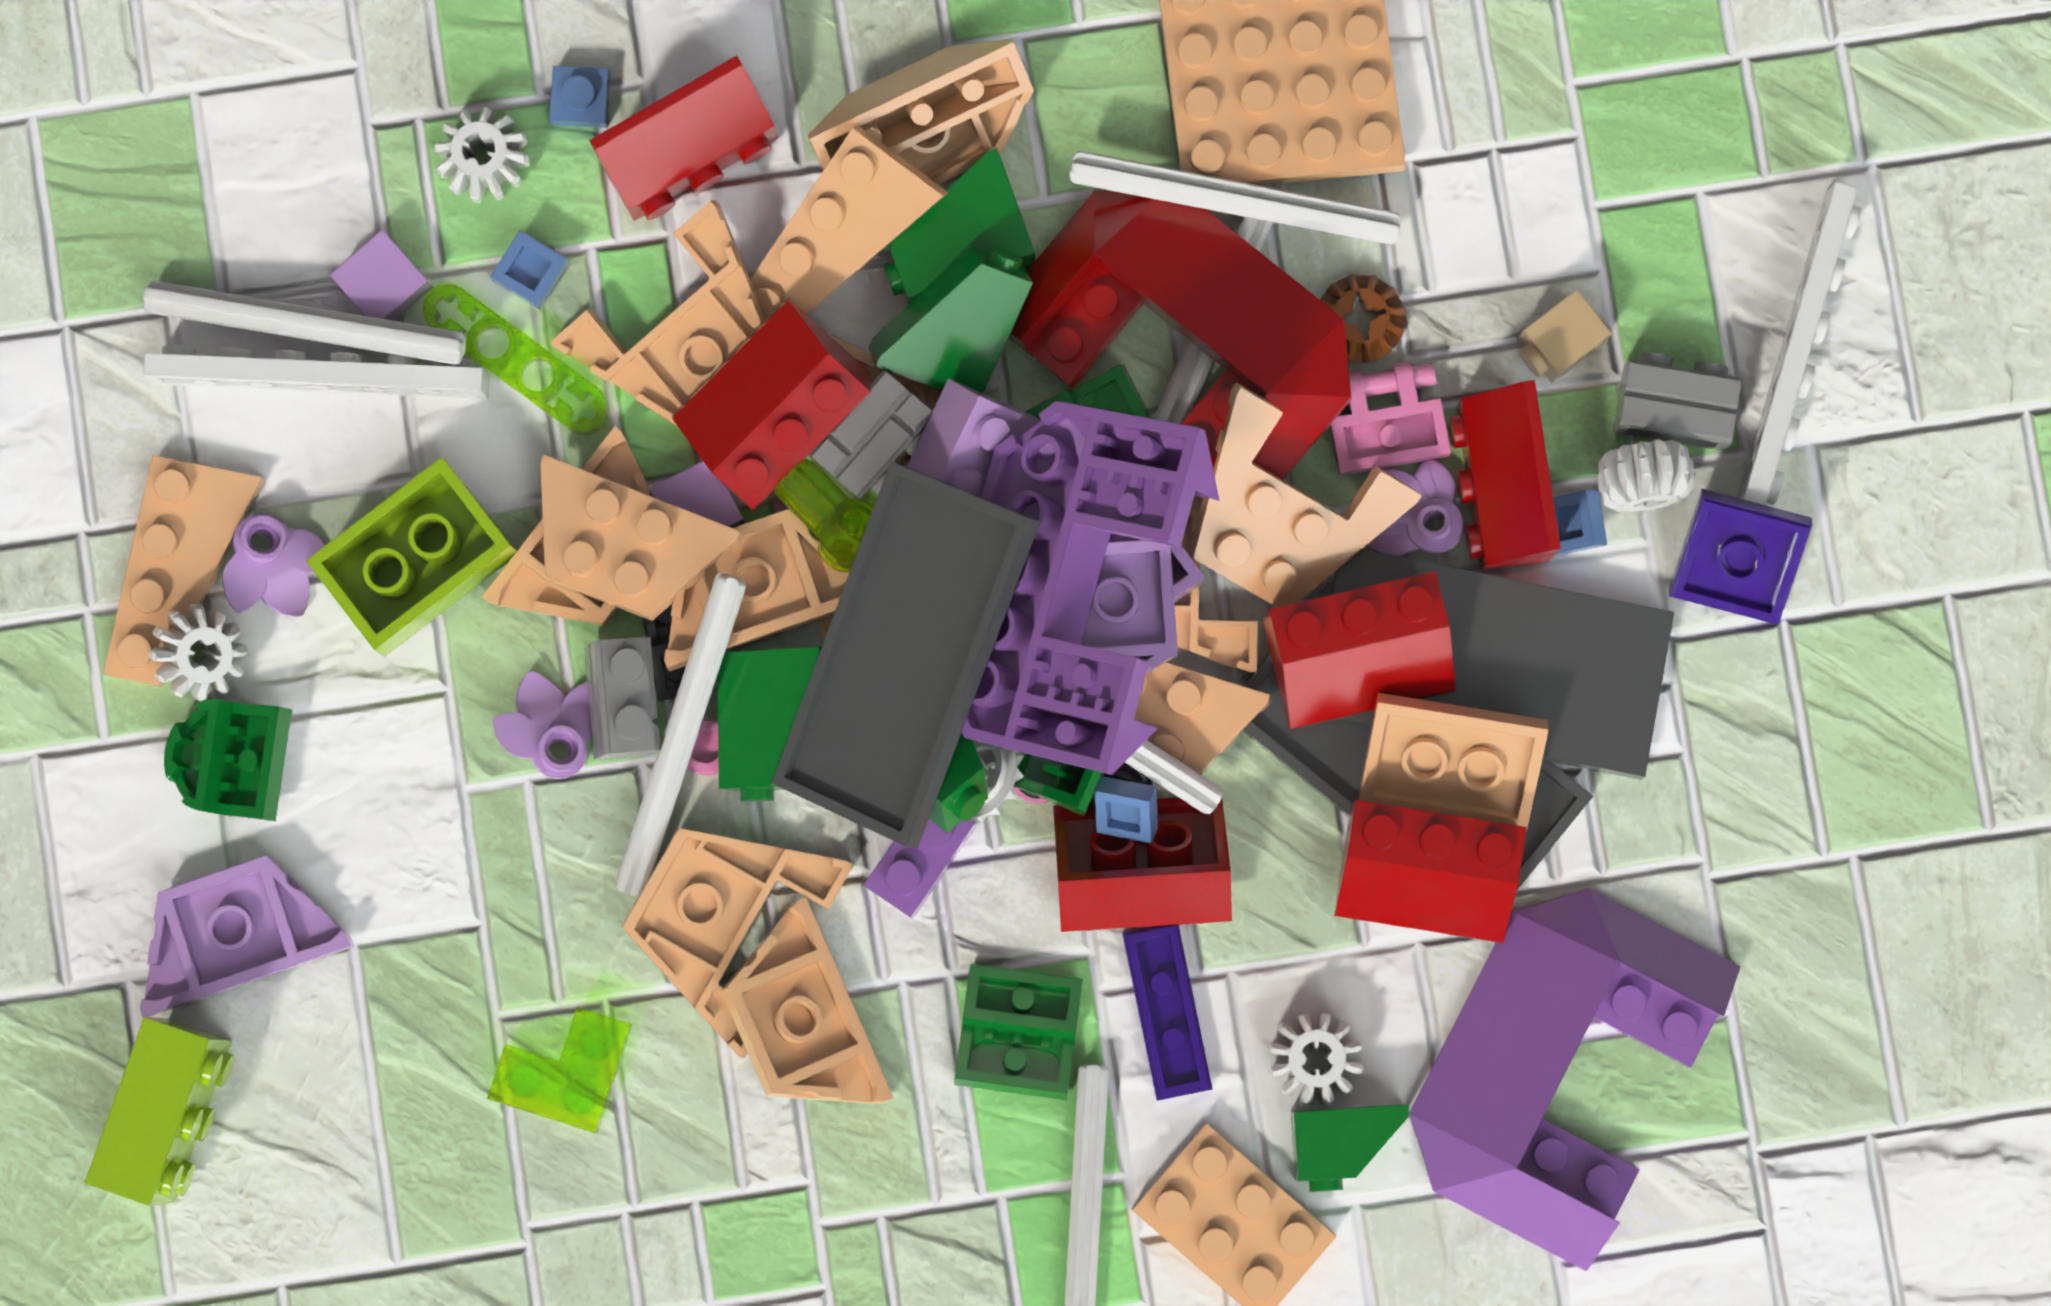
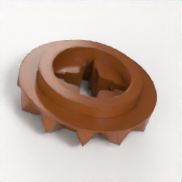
[1320,274,1405,363]

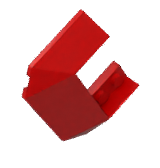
[1008,190,1352,480]

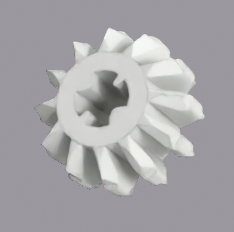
[434,106,530,203]
[1597,439,1695,513]
[148,603,248,701]
[1267,1011,1364,1107]

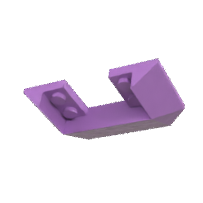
[962,401,1220,775]
[1409,888,1740,1271]

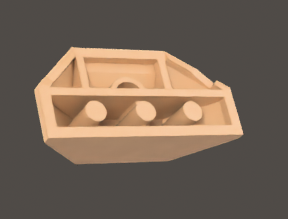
[807,39,1034,185]

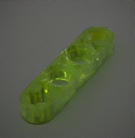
[422,284,609,435]

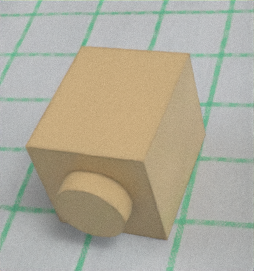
[1518,290,1612,383]

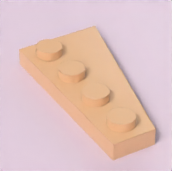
[750,126,948,320]
[103,455,266,687]

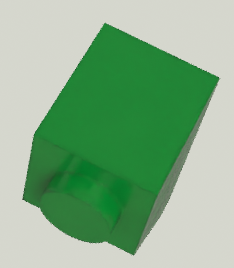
[1290,1104,1409,1192]

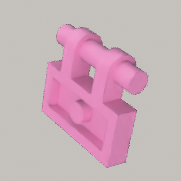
[1329,361,1451,476]

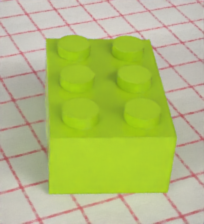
[306,457,517,657]
[84,1017,234,1206]

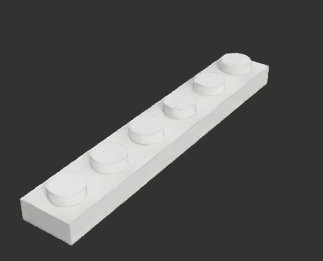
[1737,182,1861,505]
[143,345,490,399]

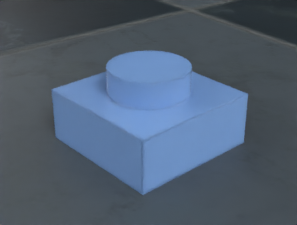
[549,66,611,128]
[490,230,569,310]
[1553,490,1607,555]
[1095,776,1158,844]

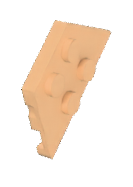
[481,426,653,626]
[540,455,744,621]
[664,509,850,671]
[1134,663,1272,775]
[721,897,893,1104]

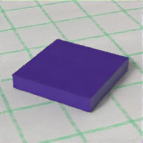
[1669,489,1812,625]

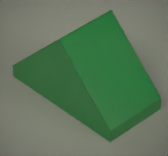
[1013,752,1102,816]

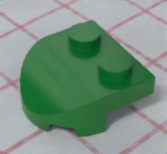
[164,699,292,822]

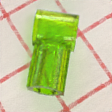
[774,458,874,572]

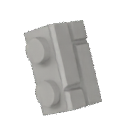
[1613,353,1742,451]
[809,370,933,505]
[584,637,660,760]

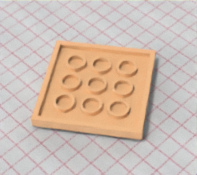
[1159,0,1406,185]

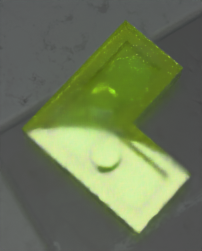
[487,1007,633,1133]

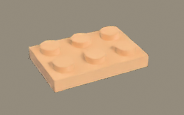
[1358,693,1549,831]
[1131,1123,1337,1306]

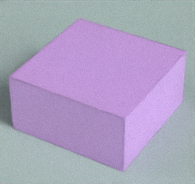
[330,229,433,321]
[649,462,746,528]

